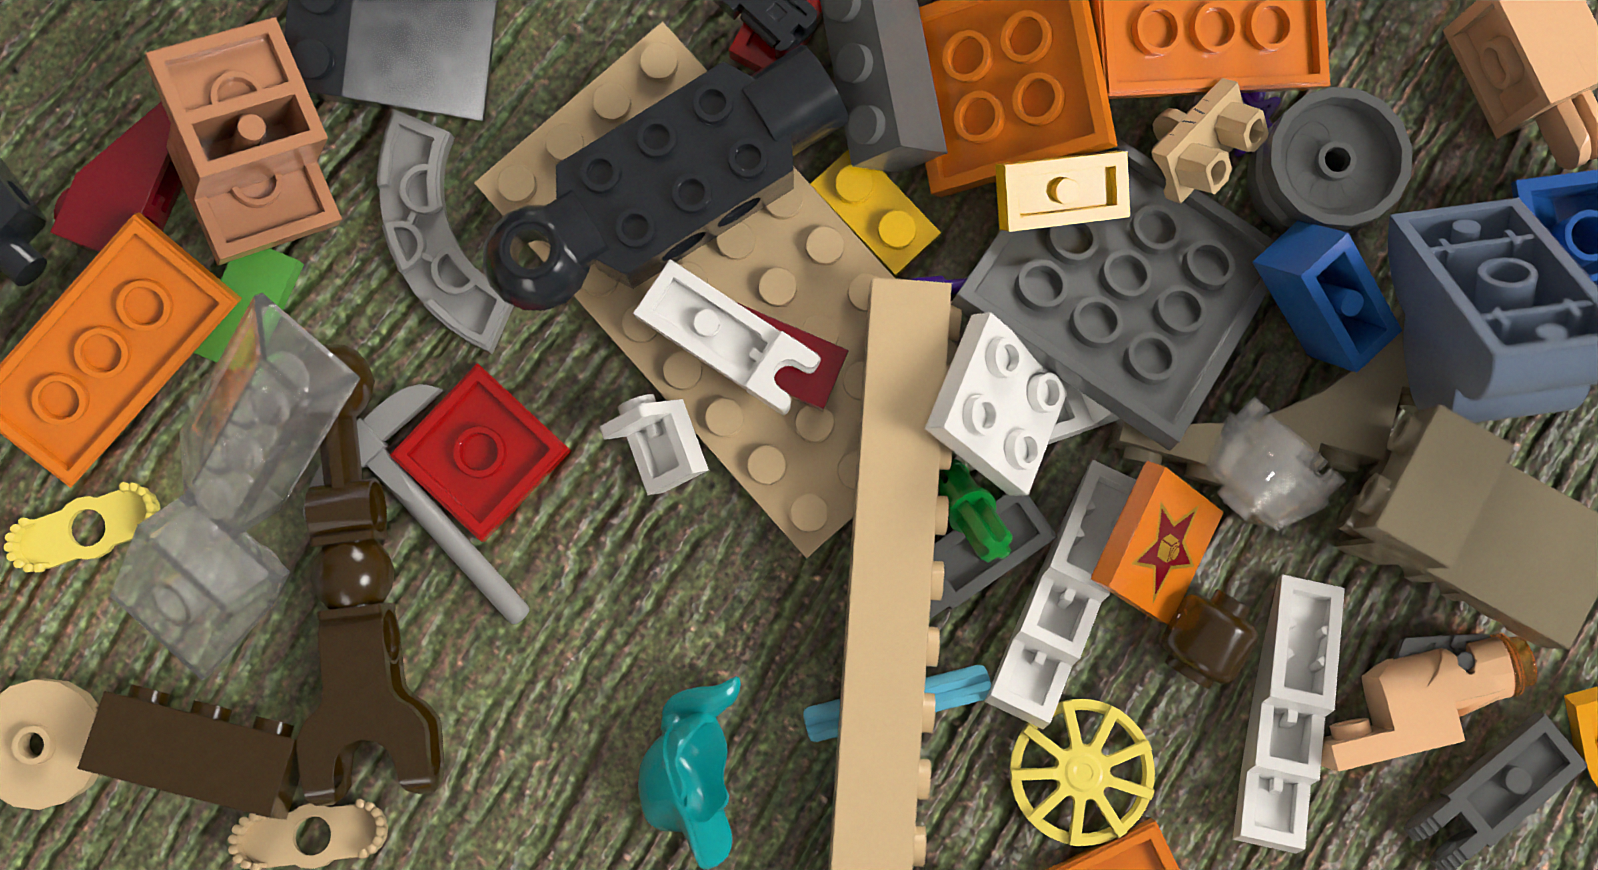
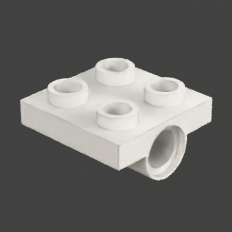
[925,312,1070,495]

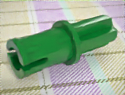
[938,459,1013,562]

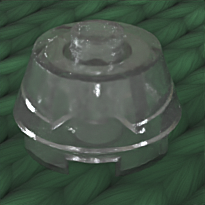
[1206,397,1346,531]

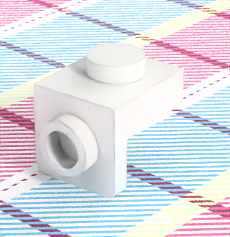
[600,394,709,495]

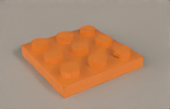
[919,0,1118,197]

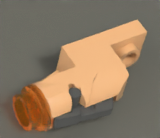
[1321,633,1537,772]

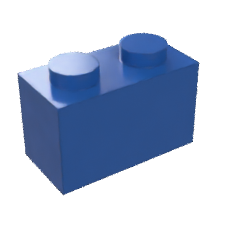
[1252,220,1403,373]

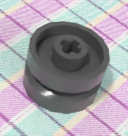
[1247,87,1412,236]

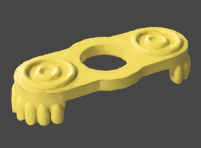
[4,482,161,572]

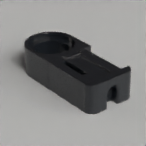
[713,0,817,59]

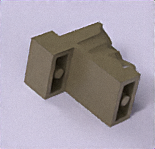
[1334,404,1598,650]

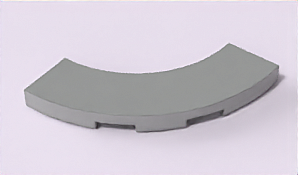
[377,109,514,354]

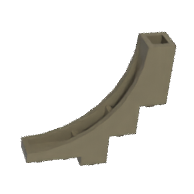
[1108,300,1418,528]

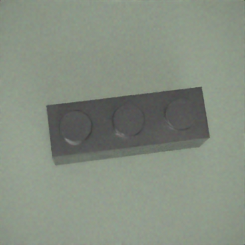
[820,0,948,173]

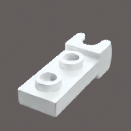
[633,259,821,415]

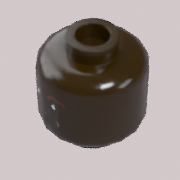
[1161,589,1259,689]

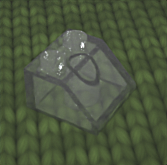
[110,487,290,681]

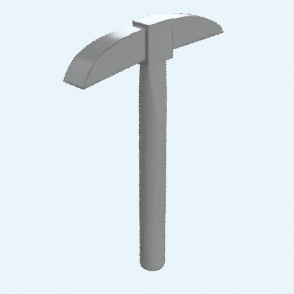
[303,384,530,624]

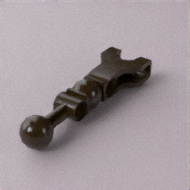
[291,344,444,806]

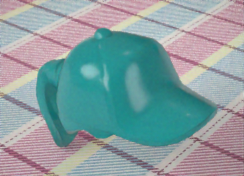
[638,676,741,870]

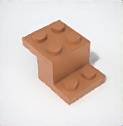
[144,17,342,265]

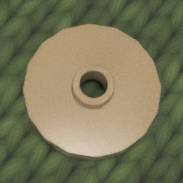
[0,678,99,810]

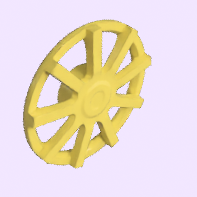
[1010,699,1155,846]

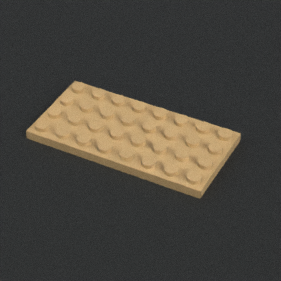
[474,21,958,559]

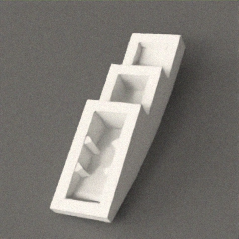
[984,460,1136,729]
[1233,574,1345,853]

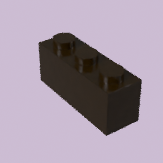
[77,684,300,820]

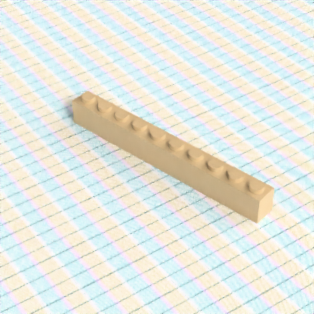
[828,277,962,870]

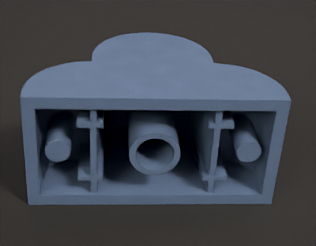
[1388,198,1598,423]

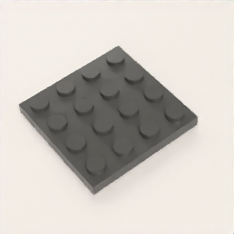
[951,136,1275,451]

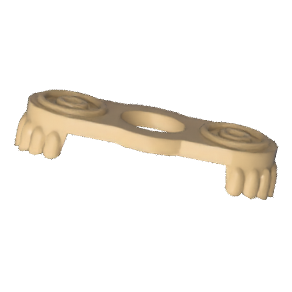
[228,799,388,870]

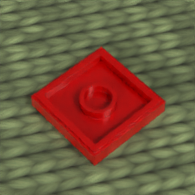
[390,363,572,542]

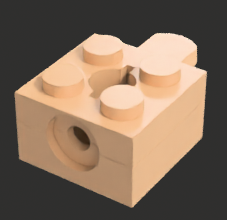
[1443,0,1598,170]

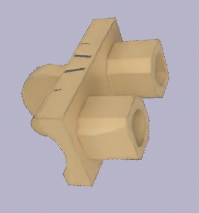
[1151,78,1269,204]

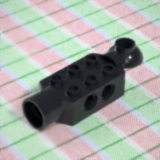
[483,44,849,311]

